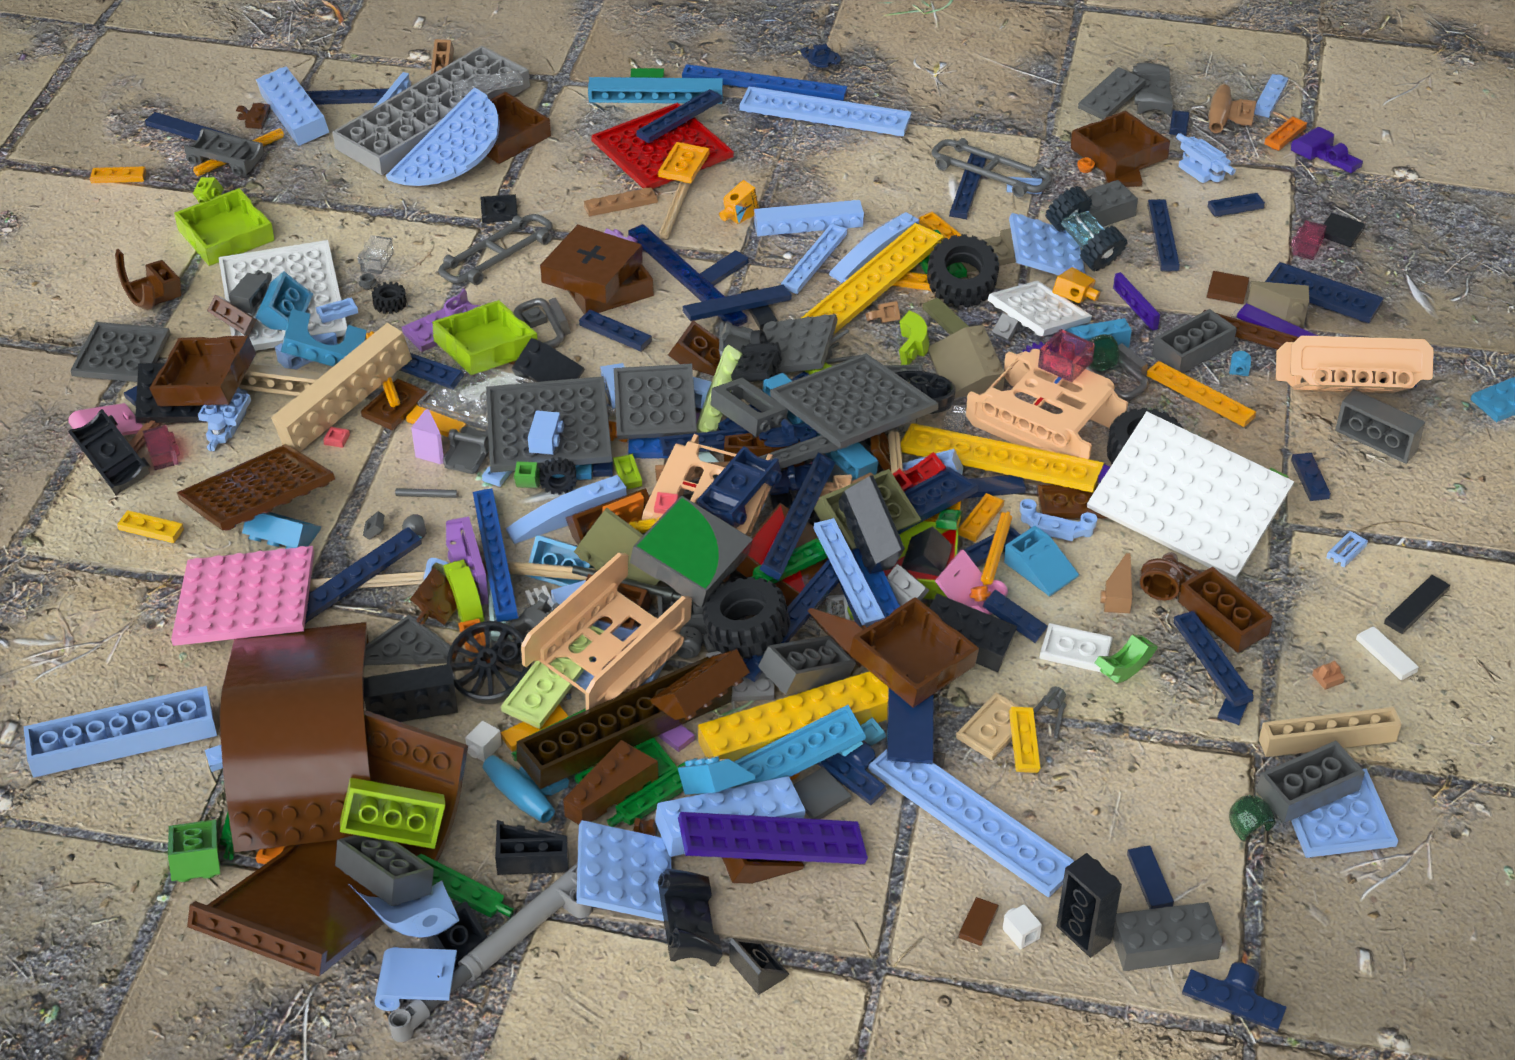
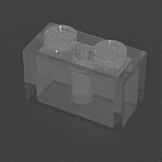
[358,235,394,274]

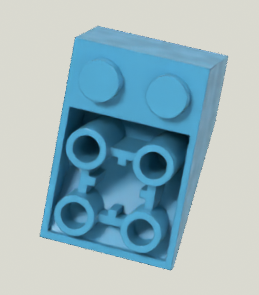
[1004,526,1079,596]

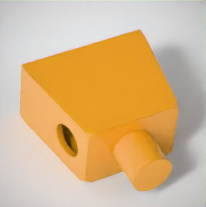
[1052,267,1101,303]

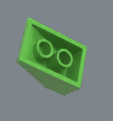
[168,819,220,882]

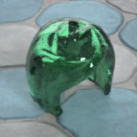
[1083,334,1120,371]
[1229,795,1275,842]

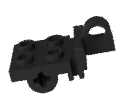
[731,330,782,382]

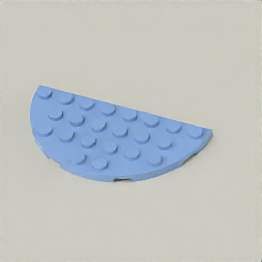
[386,88,500,186]

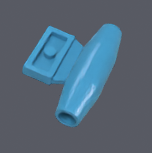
[482,755,569,823]

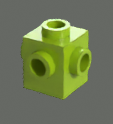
[192,177,224,203]

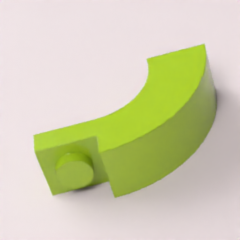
[899,311,929,365]
[443,559,485,622]

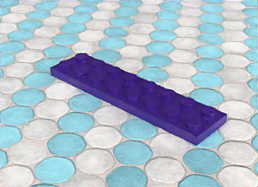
[678,812,868,864]

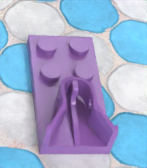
[402,288,479,352]
[446,516,489,605]

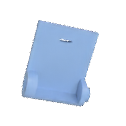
[375,947,457,1011]

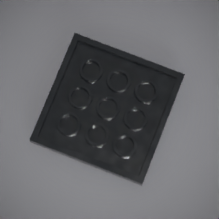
[135,363,207,423]

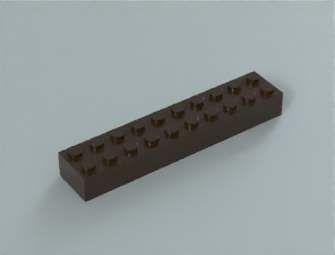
[516,656,733,789]

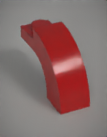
[893,452,946,492]

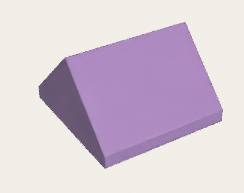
[411,409,444,464]

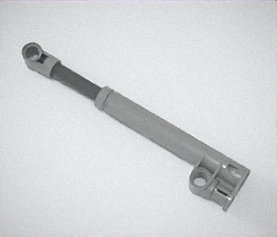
[388,863,592,1042]

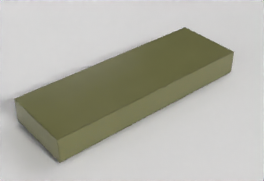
[922,298,969,335]

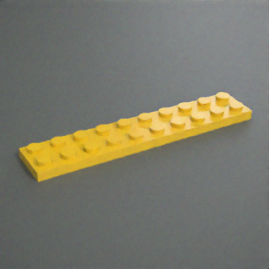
[801,223,944,335]
[901,423,1104,492]

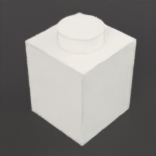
[465,721,502,762]
[1003,904,1042,950]

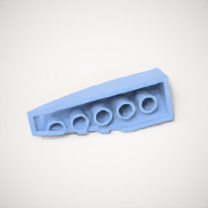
[829,212,919,283]
[506,475,627,544]

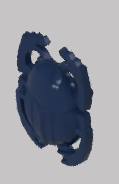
[800,44,841,68]
[759,419,817,447]
[769,464,811,495]

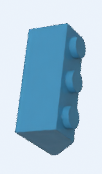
[255,271,313,330]
[1063,318,1132,357]
[242,512,321,549]
[525,535,595,587]
[678,756,756,795]

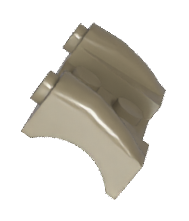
[962,228,1016,272]

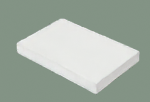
[1039,623,1113,673]

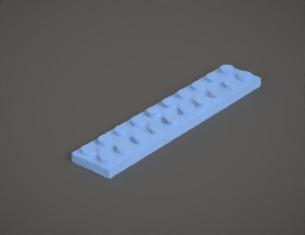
[740,86,911,136]
[869,749,1074,898]

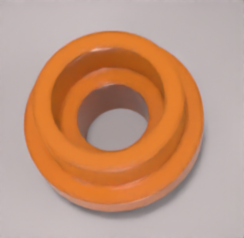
[1077,157,1095,173]
[969,586,991,602]

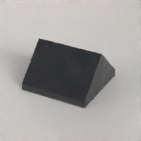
[902,526,952,576]
[427,901,487,967]
[729,938,789,995]

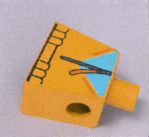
[719,180,759,224]

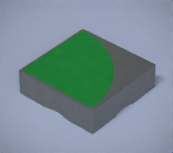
[630,495,753,607]

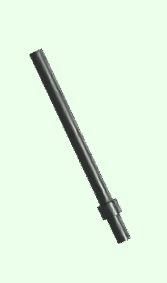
[572,565,682,602]

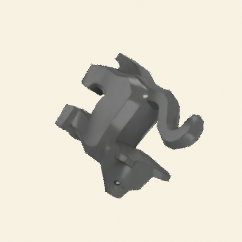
[506,593,560,655]

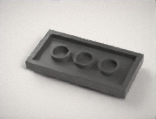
[1078,67,1146,120]

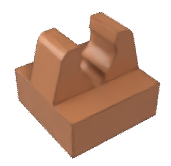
[1312,661,1345,690]

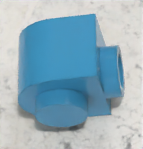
[1229,351,1251,376]

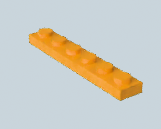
[1147,361,1256,427]

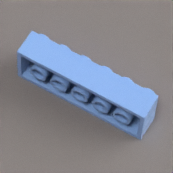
[256,67,329,146]
[655,776,806,857]

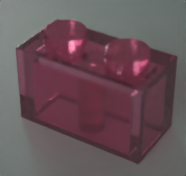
[1291,220,1327,260]
[143,425,180,470]

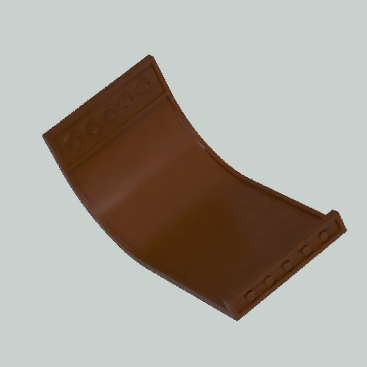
[220,622,371,852]
[187,710,468,977]

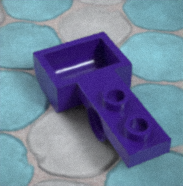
[1291,127,1363,173]

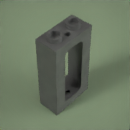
[710,378,788,437]

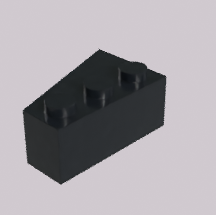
[495,820,569,875]

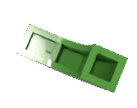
[514,462,540,488]
[1094,635,1158,683]

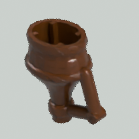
[1139,552,1202,601]

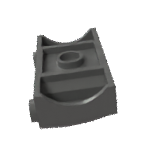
[1132,63,1173,116]
[184,128,264,177]

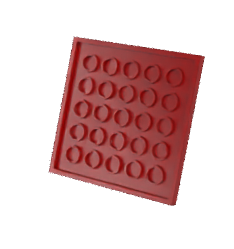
[591,102,734,189]

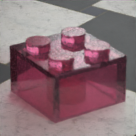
[1038,329,1095,383]

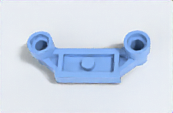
[1019,499,1097,541]

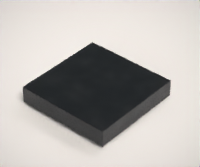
[480,194,517,223]
[1317,213,1365,247]

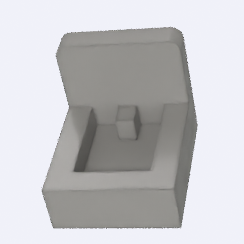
[992,313,1022,342]

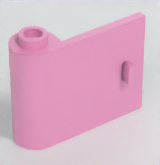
[69,403,143,436]
[935,550,1008,615]

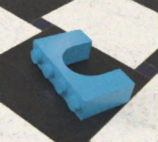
[281,309,366,367]

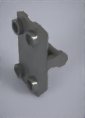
[719,321,753,359]
[443,427,489,474]

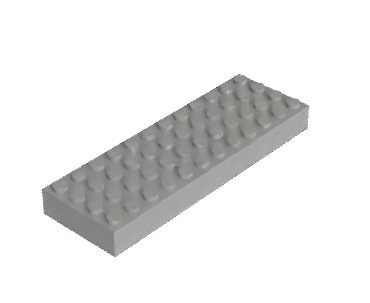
[333,46,530,175]

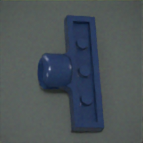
[817,740,887,805]
[1182,962,1287,1032]

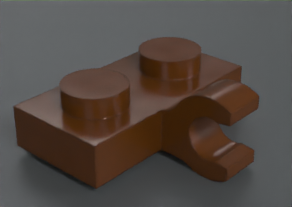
[236,103,271,129]

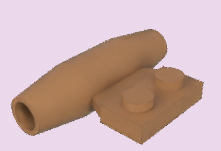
[1208,84,1256,133]

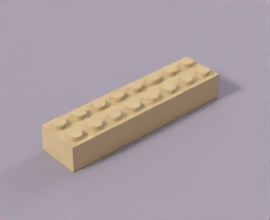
[271,323,412,452]

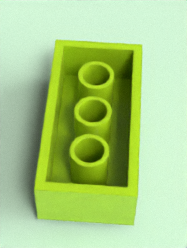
[340,778,445,849]

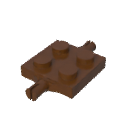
[410,567,457,625]

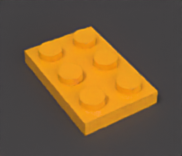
[658,142,709,183]

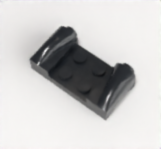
[68,409,151,495]
[658,869,723,967]

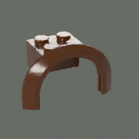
[115,249,181,310]

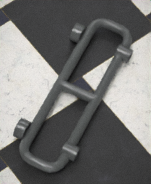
[931,138,1052,197]
[438,214,553,285]

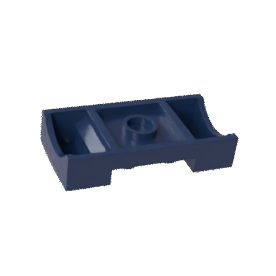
[697,446,782,528]

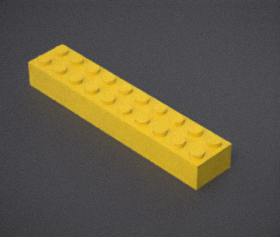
[698,671,888,762]

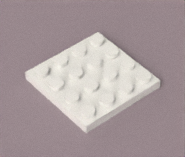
[988,280,1092,337]

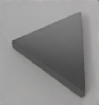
[365,614,465,665]

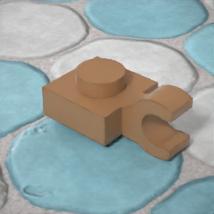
[865,301,901,324]

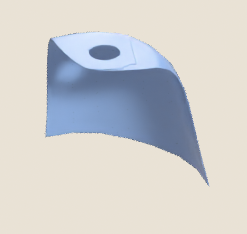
[349,881,459,938]

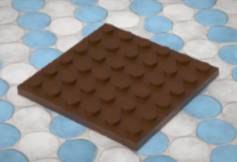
[176,444,335,531]

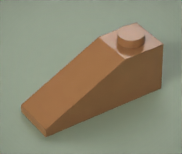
[431,39,454,74]
[1100,553,1132,614]

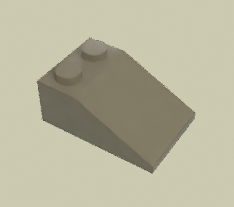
[1247,281,1309,329]

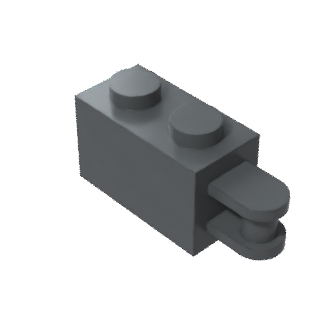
[229,270,272,314]

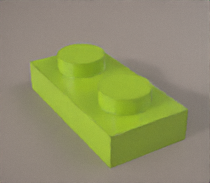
[613,454,642,489]

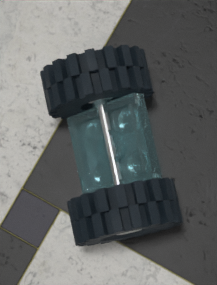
[1045,186,1128,272]

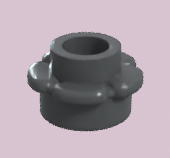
[358,273,377,290]

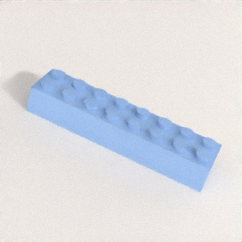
[23,686,217,778]

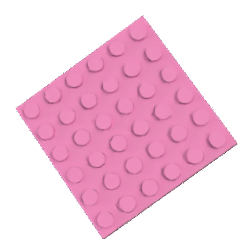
[171,546,314,646]

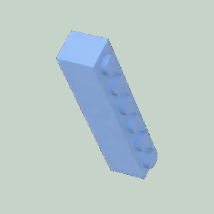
[754,200,864,236]

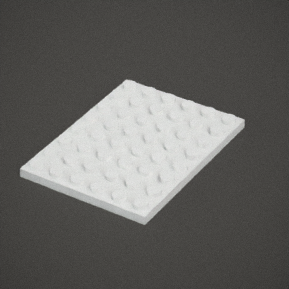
[218,240,347,351]
[1087,411,1294,581]

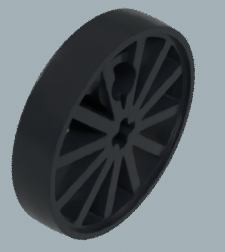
[896,371,956,414]
[447,621,531,704]

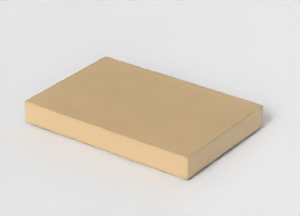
[956,692,1020,761]

